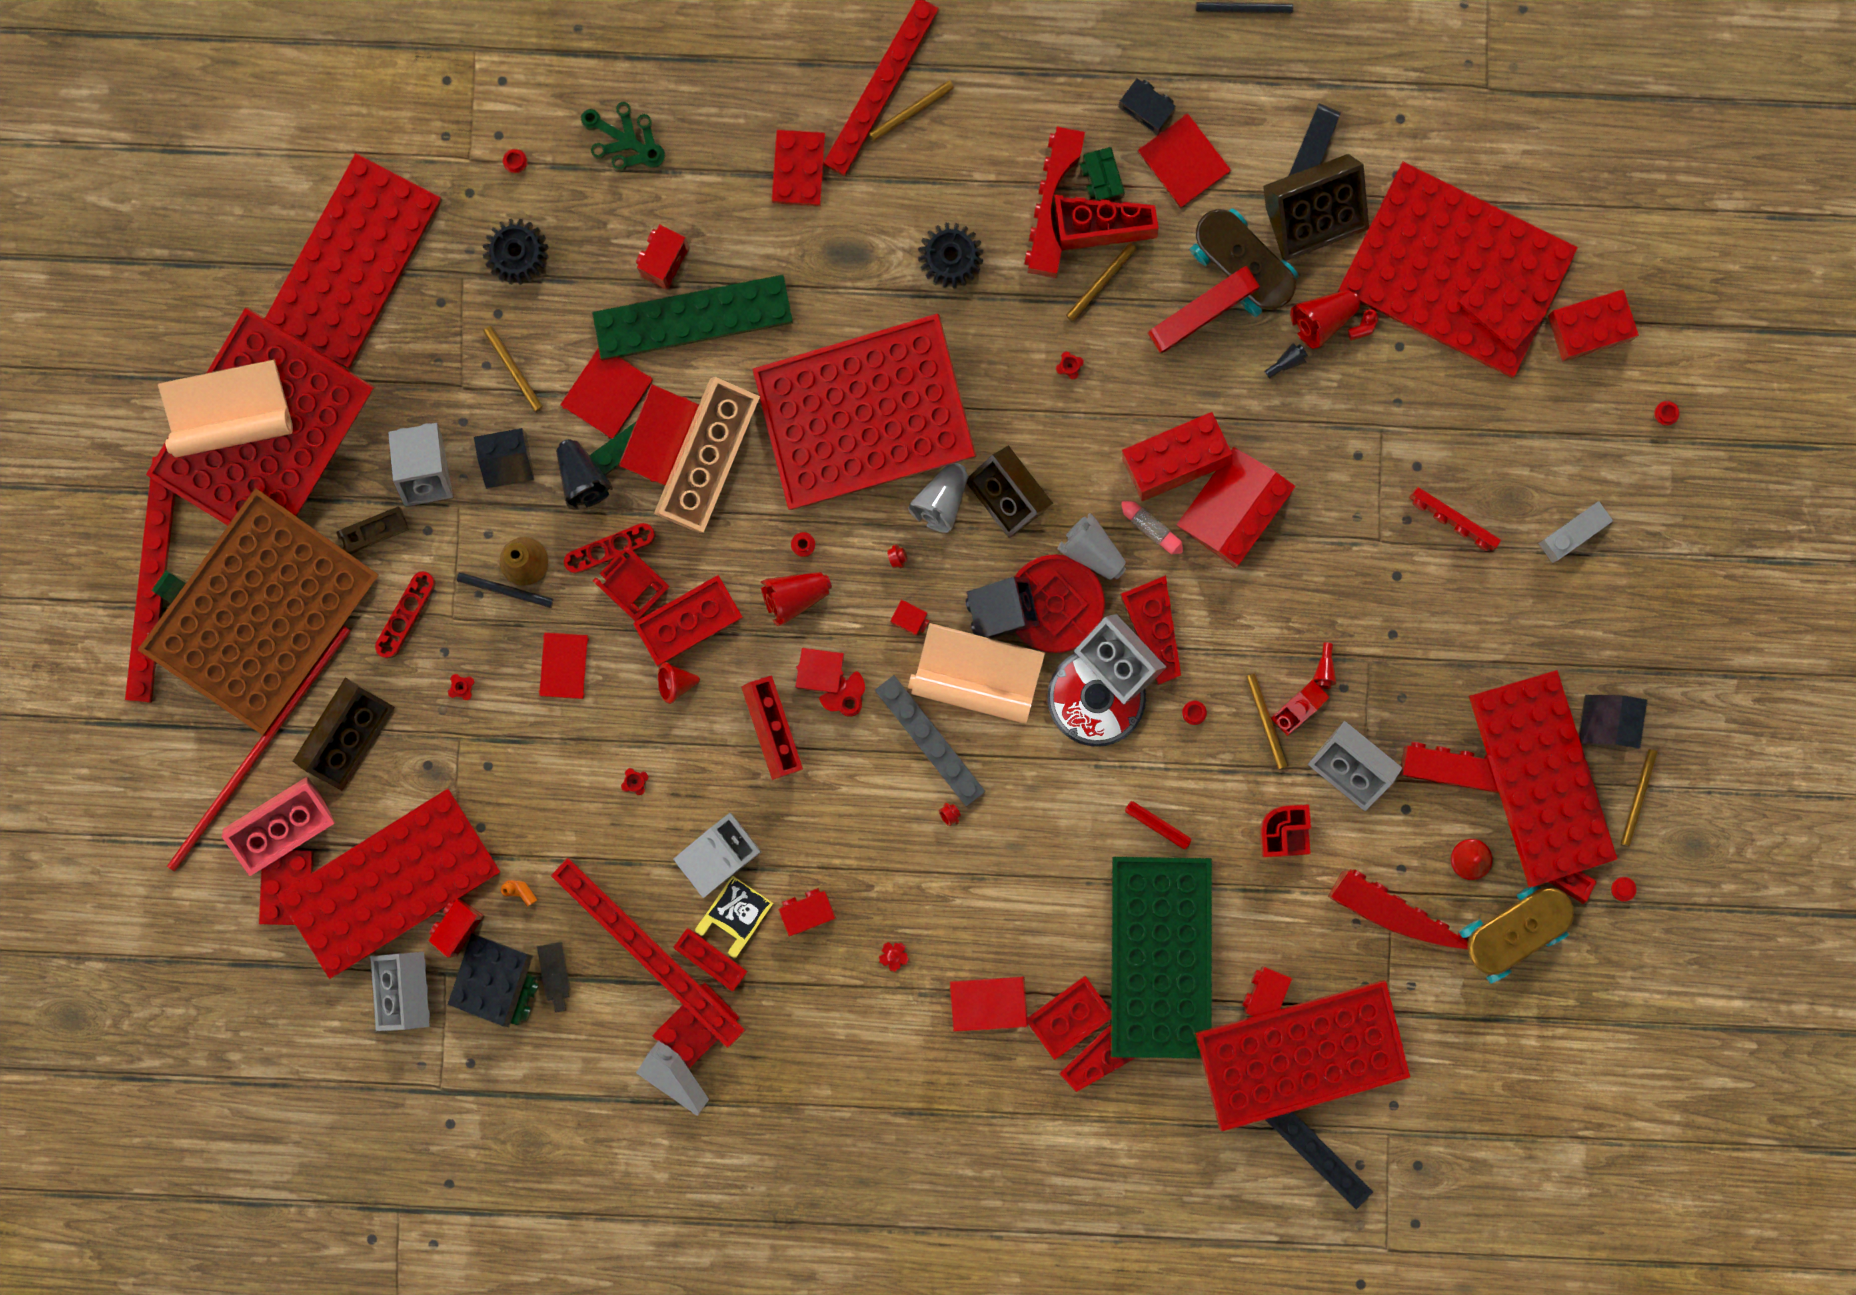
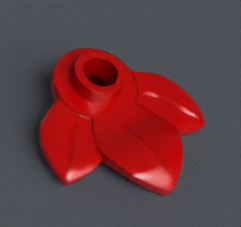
[819,671,865,717]

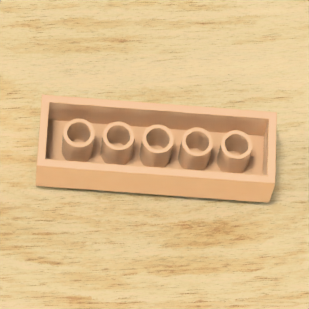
[654,377,760,533]

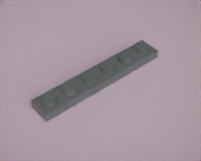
[875,675,985,806]

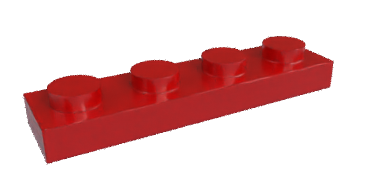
[1409,487,1501,551]

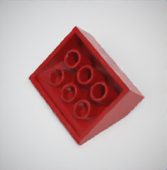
[1176,447,1296,569]

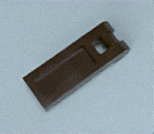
[336,506,409,554]

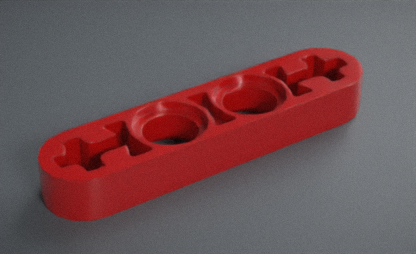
[564,523,655,574]
[375,571,435,659]

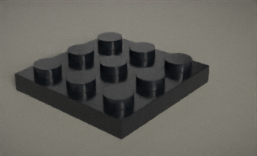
[447,933,533,1028]

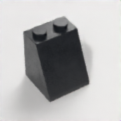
[966,577,1040,639]
[1579,695,1648,752]

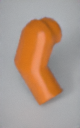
[501,880,537,907]

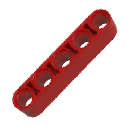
[1147,266,1260,354]

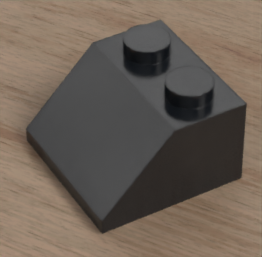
[474,428,534,489]

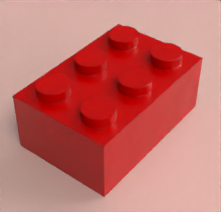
[1548,289,1639,362]

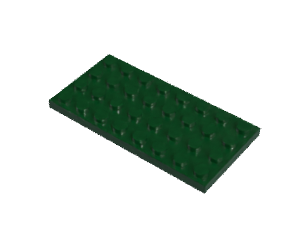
[1111,857,1212,1059]

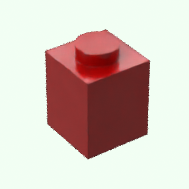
[890,599,930,637]

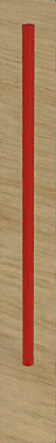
[167,625,351,872]

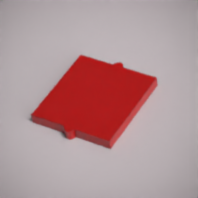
[795,648,845,694]

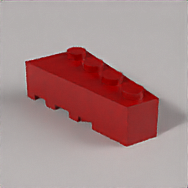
[1054,195,1159,251]

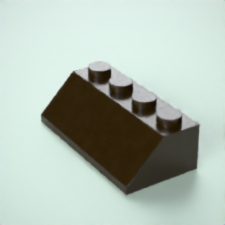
[292,677,395,791]

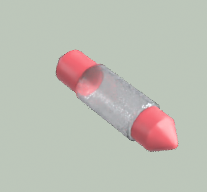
[1121,501,1183,554]

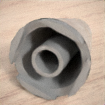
[908,463,968,533]
[1057,513,1126,580]

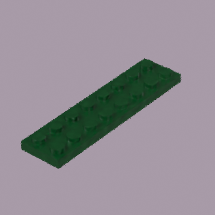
[592,274,793,360]

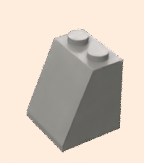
[388,423,453,507]

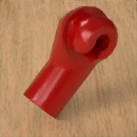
[1347,309,1378,341]

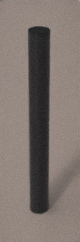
[1196,2,1293,14]
[457,572,554,608]

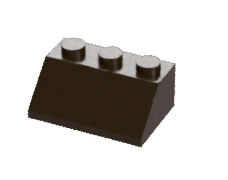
[966,445,1053,538]

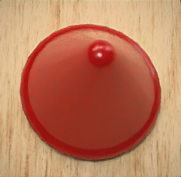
[657,662,700,704]
[1451,839,1493,880]

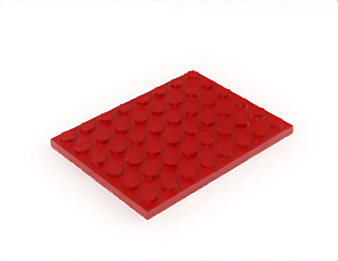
[1337,161,1578,378]
[146,307,375,526]
[752,313,977,510]

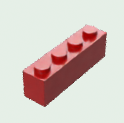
[741,675,803,780]
[1399,742,1499,793]

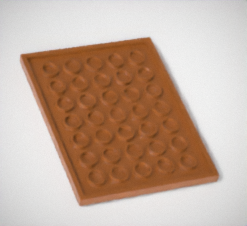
[138,488,379,735]

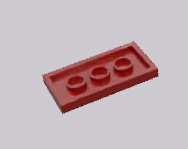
[633,575,743,667]

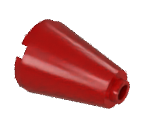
[1290,290,1360,349]
[761,572,832,626]

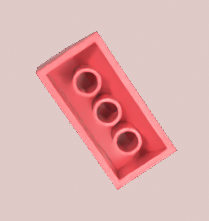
[221,776,335,876]

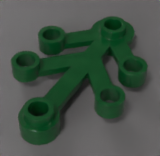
[581,102,665,171]

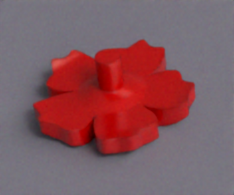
[878,942,909,972]

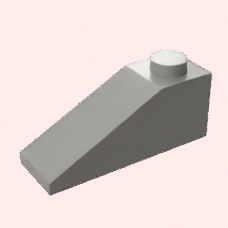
[1538,501,1613,563]
[636,1041,709,1116]

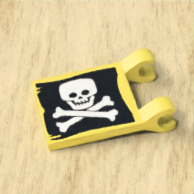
[695,876,773,958]

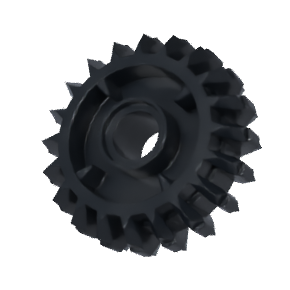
[483,219,549,285]
[918,223,984,289]

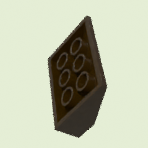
[1263,154,1369,261]

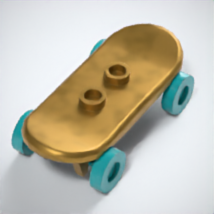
[1459,885,1574,984]

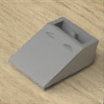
[673,813,762,898]

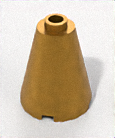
[499,537,548,586]

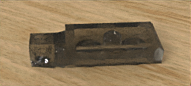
[537,942,571,1013]

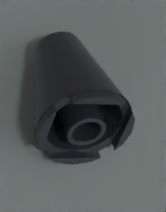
[556,439,613,510]

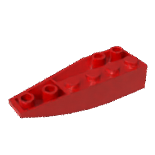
[1327,869,1470,950]

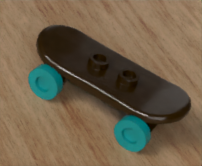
[1189,208,1299,318]

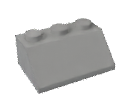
[1074,614,1166,704]
[1308,721,1402,811]
[370,952,430,1031]

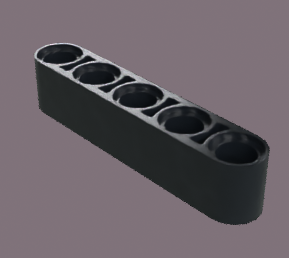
[1288,103,1341,176]

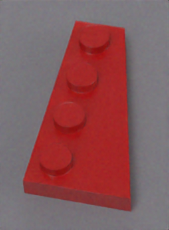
[1120,575,1181,685]
[1059,1024,1135,1092]

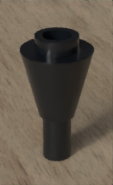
[1264,343,1308,379]

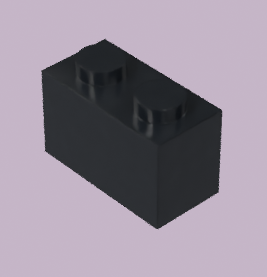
[1118,78,1176,135]

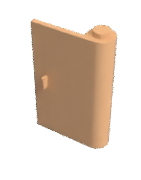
[158,359,293,458]
[908,623,1045,724]

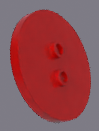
[1014,554,1105,653]

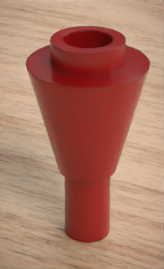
[1313,643,1337,689]

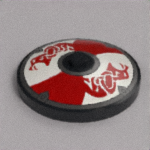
[1047,653,1146,747]

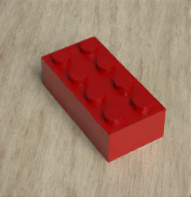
[1122,412,1233,502]

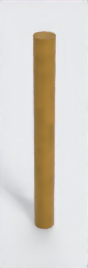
[869,80,954,141]
[1066,243,1136,322]
[483,326,543,412]
[1246,673,1287,770]
[1620,749,1658,846]

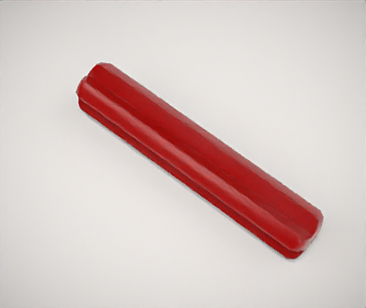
[1125,801,1192,849]

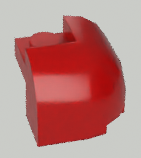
[1260,804,1311,858]

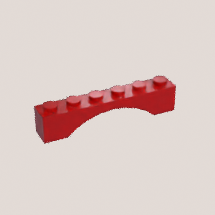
[1024,126,1085,278]

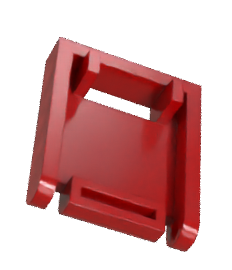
[593,545,670,622]

